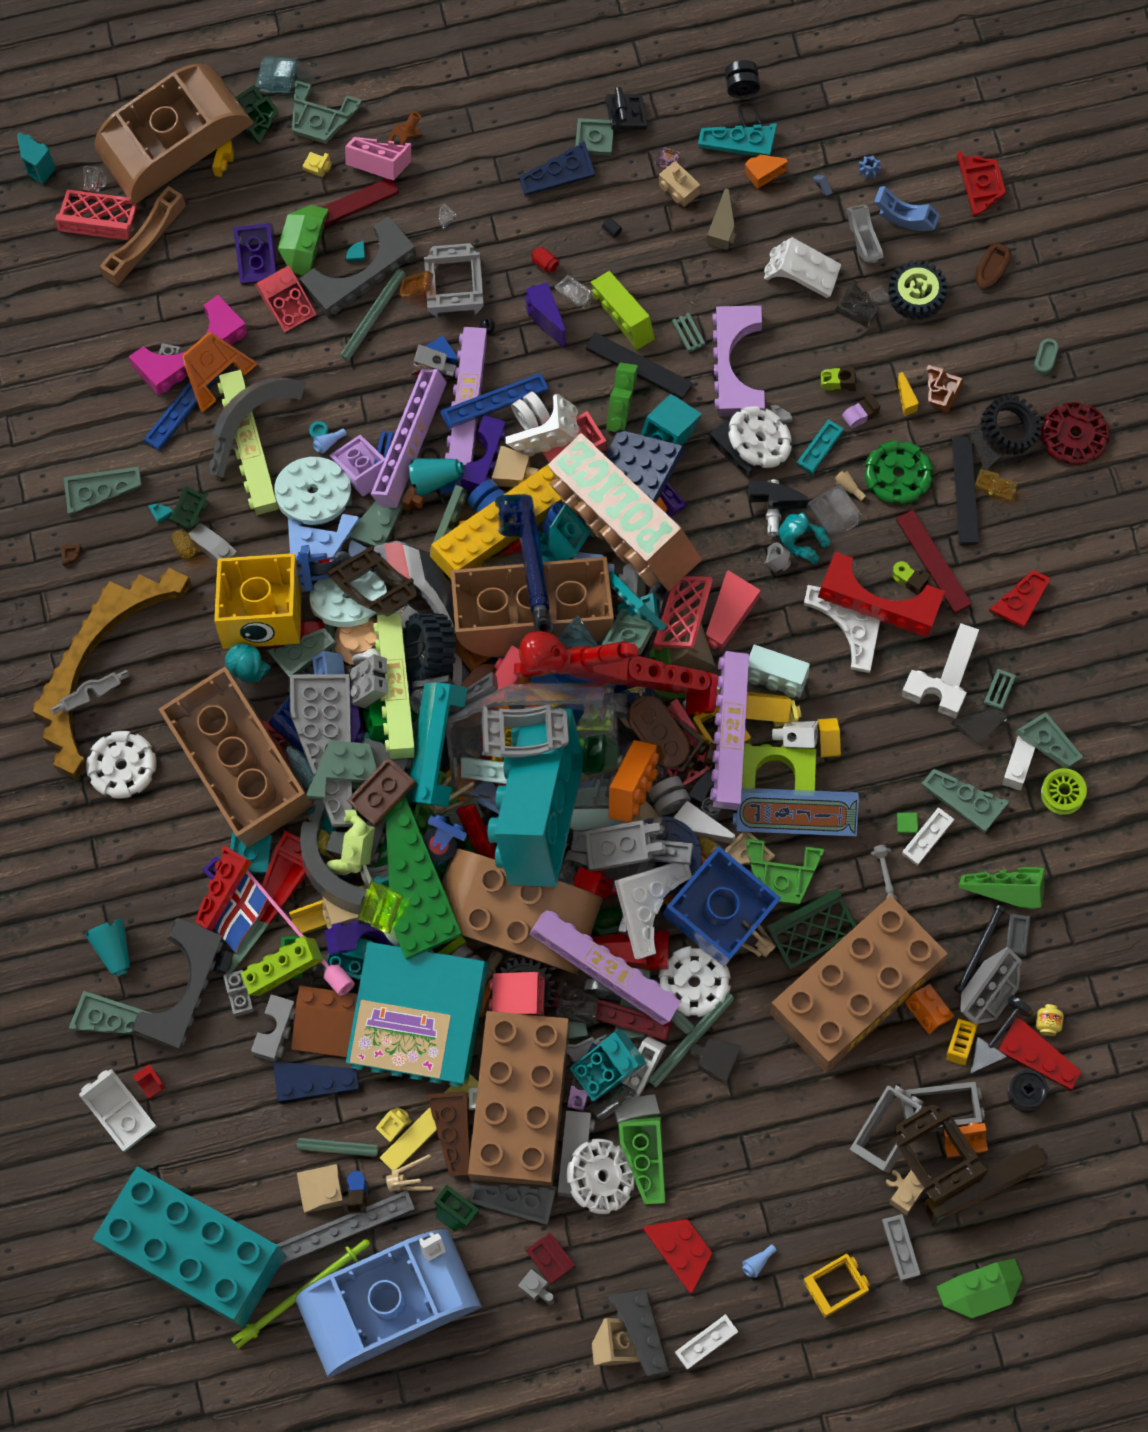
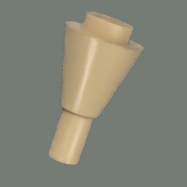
[834,471,866,501]

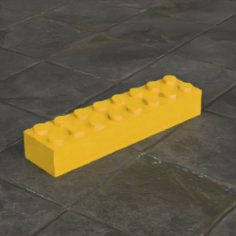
[430,465,563,579]

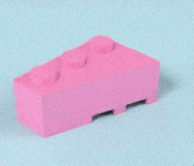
[345,137,411,180]

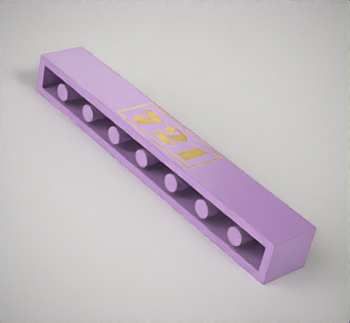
[445,327,487,468]
[371,369,447,508]
[710,651,749,810]
[529,910,681,1025]

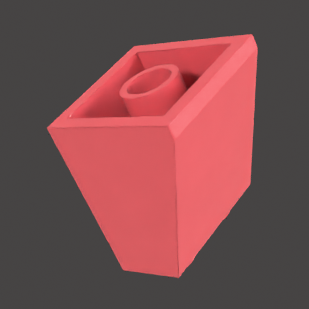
[489,972,545,1016]

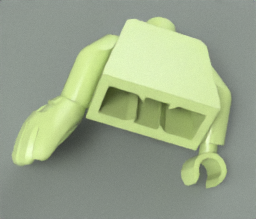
[326,810,375,875]

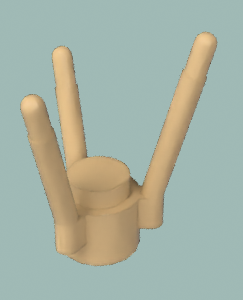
[428,774,474,815]
[742,920,776,958]
[386,1154,434,1192]

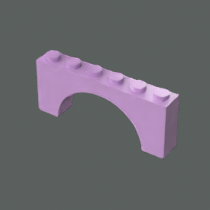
[713,306,765,417]

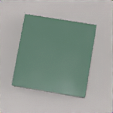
[575,118,614,156]

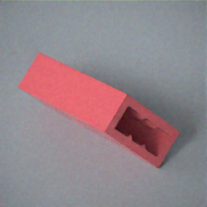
[706,570,761,651]

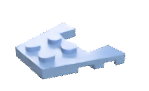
[288,514,360,559]

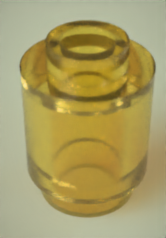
[171,529,196,559]
[699,837,725,860]

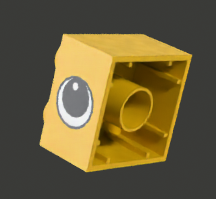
[214,553,302,649]

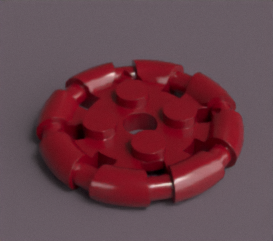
[1041,402,1110,466]

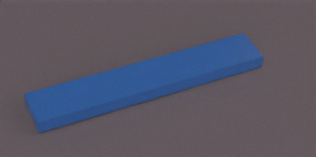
[144,370,224,452]
[440,373,549,429]

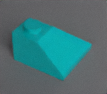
[548,504,590,561]

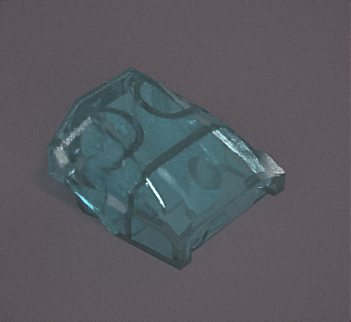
[256,56,299,93]
[286,746,314,789]

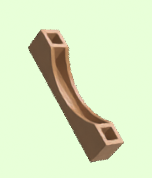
[99,186,186,286]

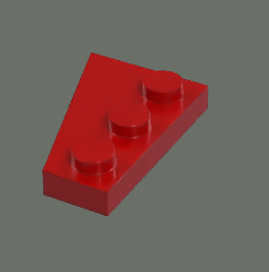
[989,570,1051,629]

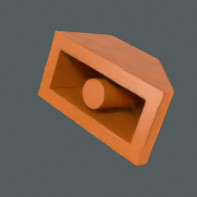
[745,155,788,189]

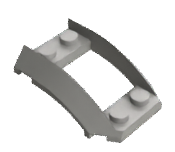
[424,243,484,318]
[481,702,569,758]

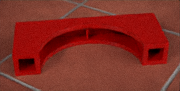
[818,552,945,637]

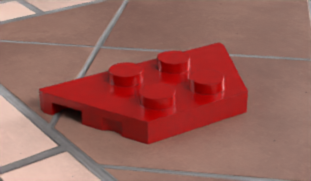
[957,152,1006,217]
[643,1219,712,1294]

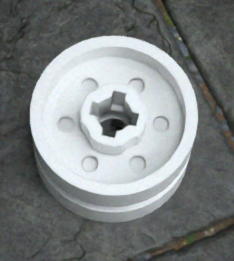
[511,391,550,430]

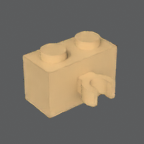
[659,161,700,207]
[885,1170,931,1216]

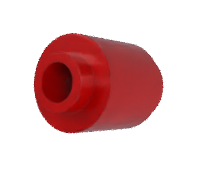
[531,247,559,273]

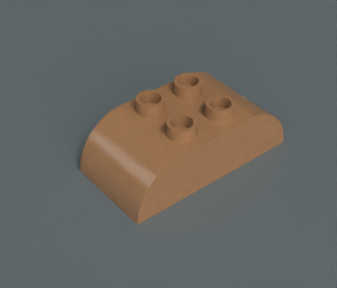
[451,557,614,657]
[441,848,603,975]

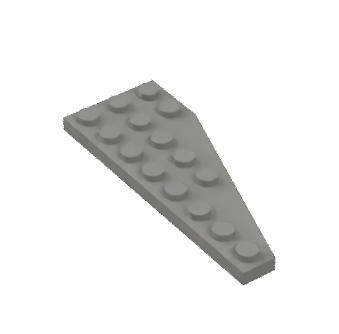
[290,674,353,827]

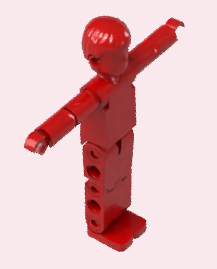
[513,631,718,716]

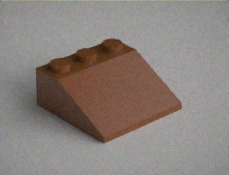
[291,986,358,1058]

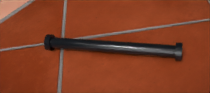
[954,905,1006,994]

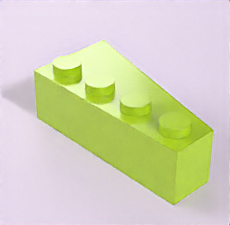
[591,271,655,351]

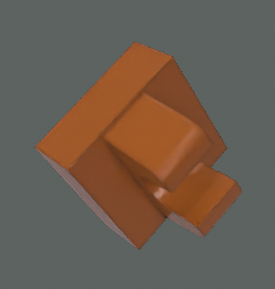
[402,485,424,512]

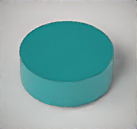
[309,421,329,440]

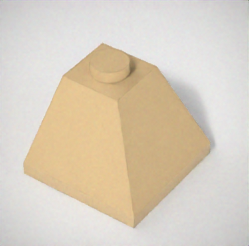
[297,1164,343,1214]
[592,1318,640,1366]

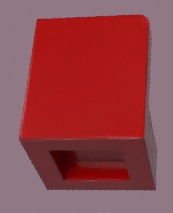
[133,1064,166,1099]

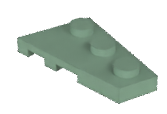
[267,628,337,678]

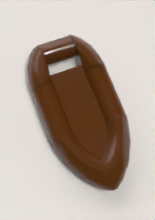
[976,243,1011,289]

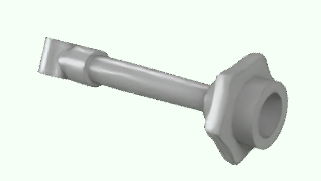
[871,845,897,901]

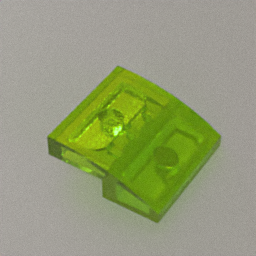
[357,881,403,934]

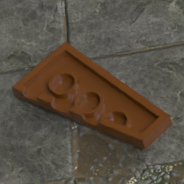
[426,1092,470,1176]

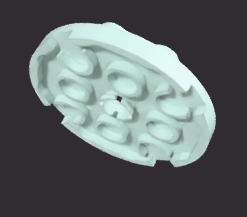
[274,457,351,525]
[310,571,387,627]

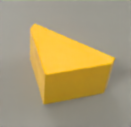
[817,718,841,758]

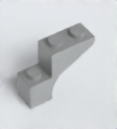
[847,204,884,263]

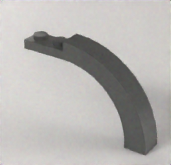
[209,378,306,477]
[300,799,366,915]

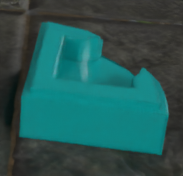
[346,241,365,262]
[148,504,173,524]

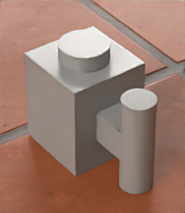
[518,1269,554,1305]

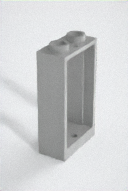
[901,1082,985,1132]
[850,1085,925,1173]

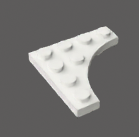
[804,585,880,673]
[614,863,692,959]

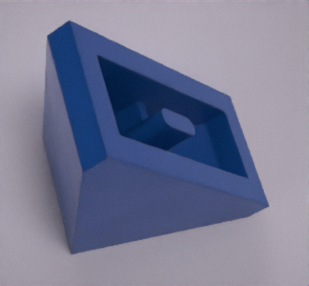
[425,336,458,367]

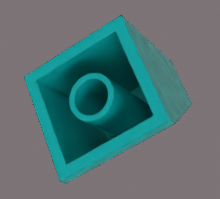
[641,394,702,446]

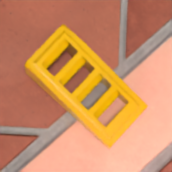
[897,372,919,416]
[946,1019,978,1065]

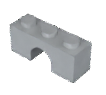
[251,994,296,1062]

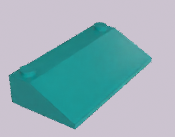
[406,683,468,807]

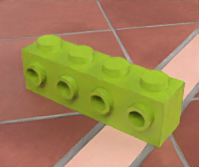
[241,936,323,996]

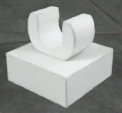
[419,1233,446,1262]

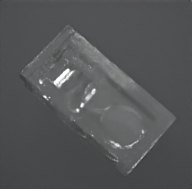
[555,275,593,309]

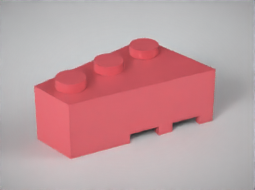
[477,646,522,710]

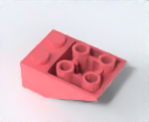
[254,265,317,332]
[542,411,607,463]

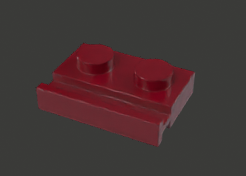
[526,1232,575,1285]

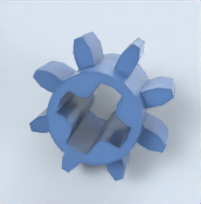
[858,155,881,179]

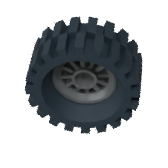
[402,613,457,682]

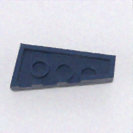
[519,141,595,196]
[273,1062,359,1103]

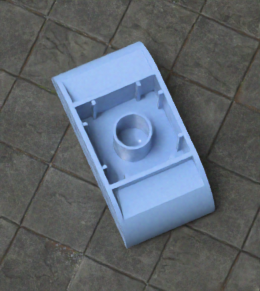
[295,1229,482,1378]

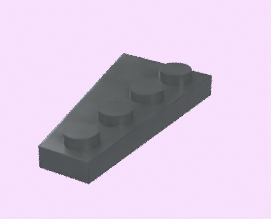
[608,1289,669,1377]

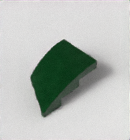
[236,85,278,144]

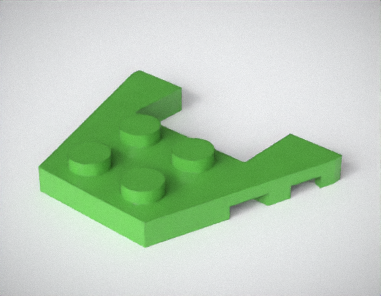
[745,839,824,906]

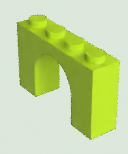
[742,743,816,791]

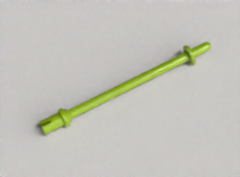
[231,1239,370,1349]

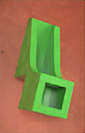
[606,363,638,432]

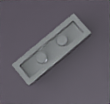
[882,1214,921,1281]

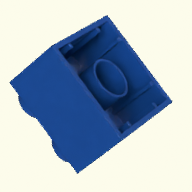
[662,846,781,967]

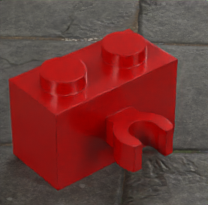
[573,868,614,900]

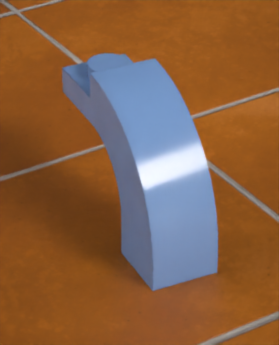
[874,186,940,231]

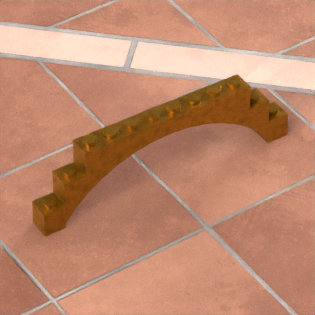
[32,568,191,780]

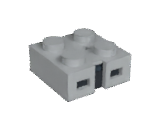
[350,654,387,708]

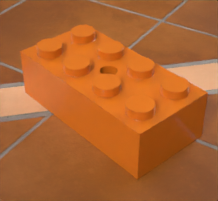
[608,740,659,823]

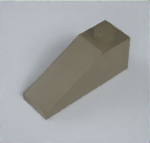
[707,188,737,250]

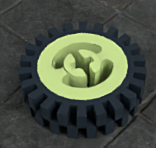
[888,260,947,320]

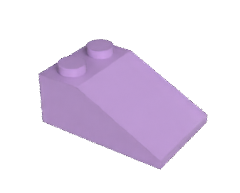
[329,435,385,496]

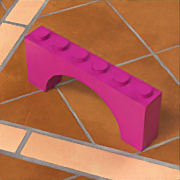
[129,295,247,396]

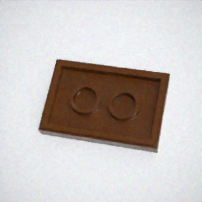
[347,757,417,827]

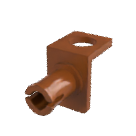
[387,111,422,146]

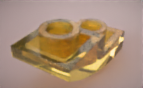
[974,469,1017,502]

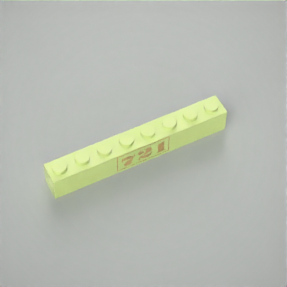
[217,370,279,515]
[374,614,414,759]

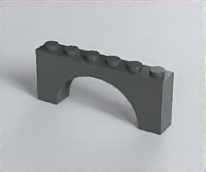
[299,216,416,318]
[326,738,412,868]
[130,918,223,1050]

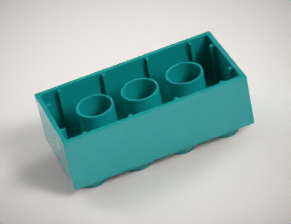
[488,708,584,887]
[93,1166,286,1328]

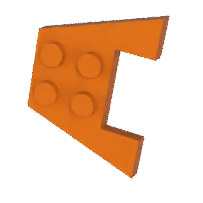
[181,332,258,412]

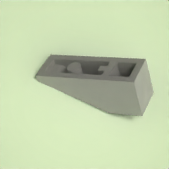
[187,523,239,564]

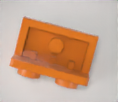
[905,984,954,1034]
[943,1123,988,1159]

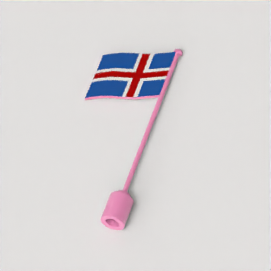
[214,870,355,996]

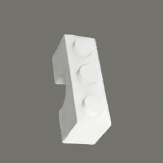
[901,670,967,719]

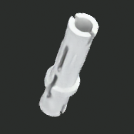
[766,480,781,537]

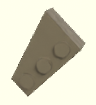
[668,607,715,672]

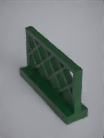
[765,889,857,970]

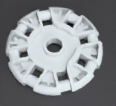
[728,406,792,468]
[86,731,157,799]
[658,946,731,1017]
[567,1139,635,1214]

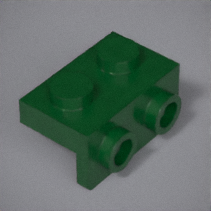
[168,486,208,531]

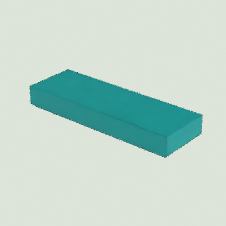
[797,419,844,475]

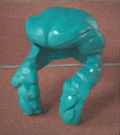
[779,512,831,564]
[225,643,271,683]

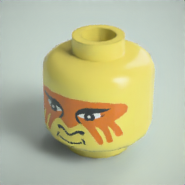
[1036,1004,1064,1036]

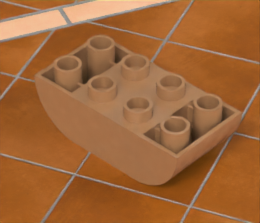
[94,64,254,206]

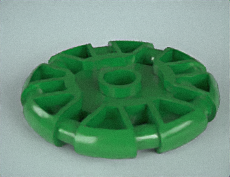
[864,440,933,505]

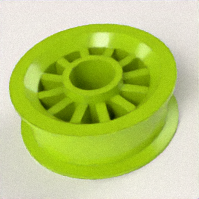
[1041,768,1087,815]

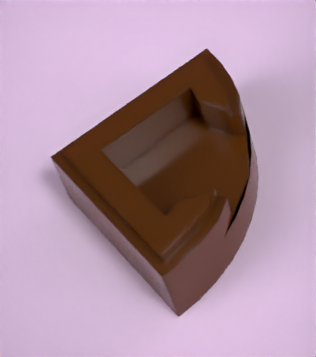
[61,544,82,566]

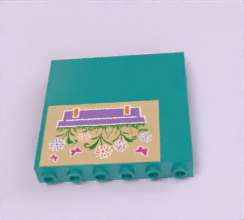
[346,942,489,1087]

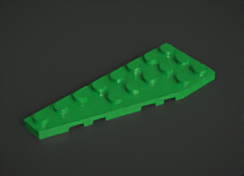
[386,796,463,960]

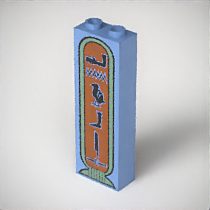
[733,788,859,836]

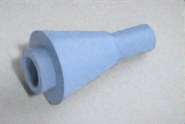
[313,429,347,454]
[742,1244,777,1278]

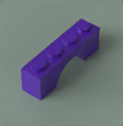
[460,415,507,491]
[324,919,395,955]

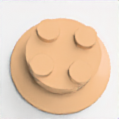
[334,617,379,665]

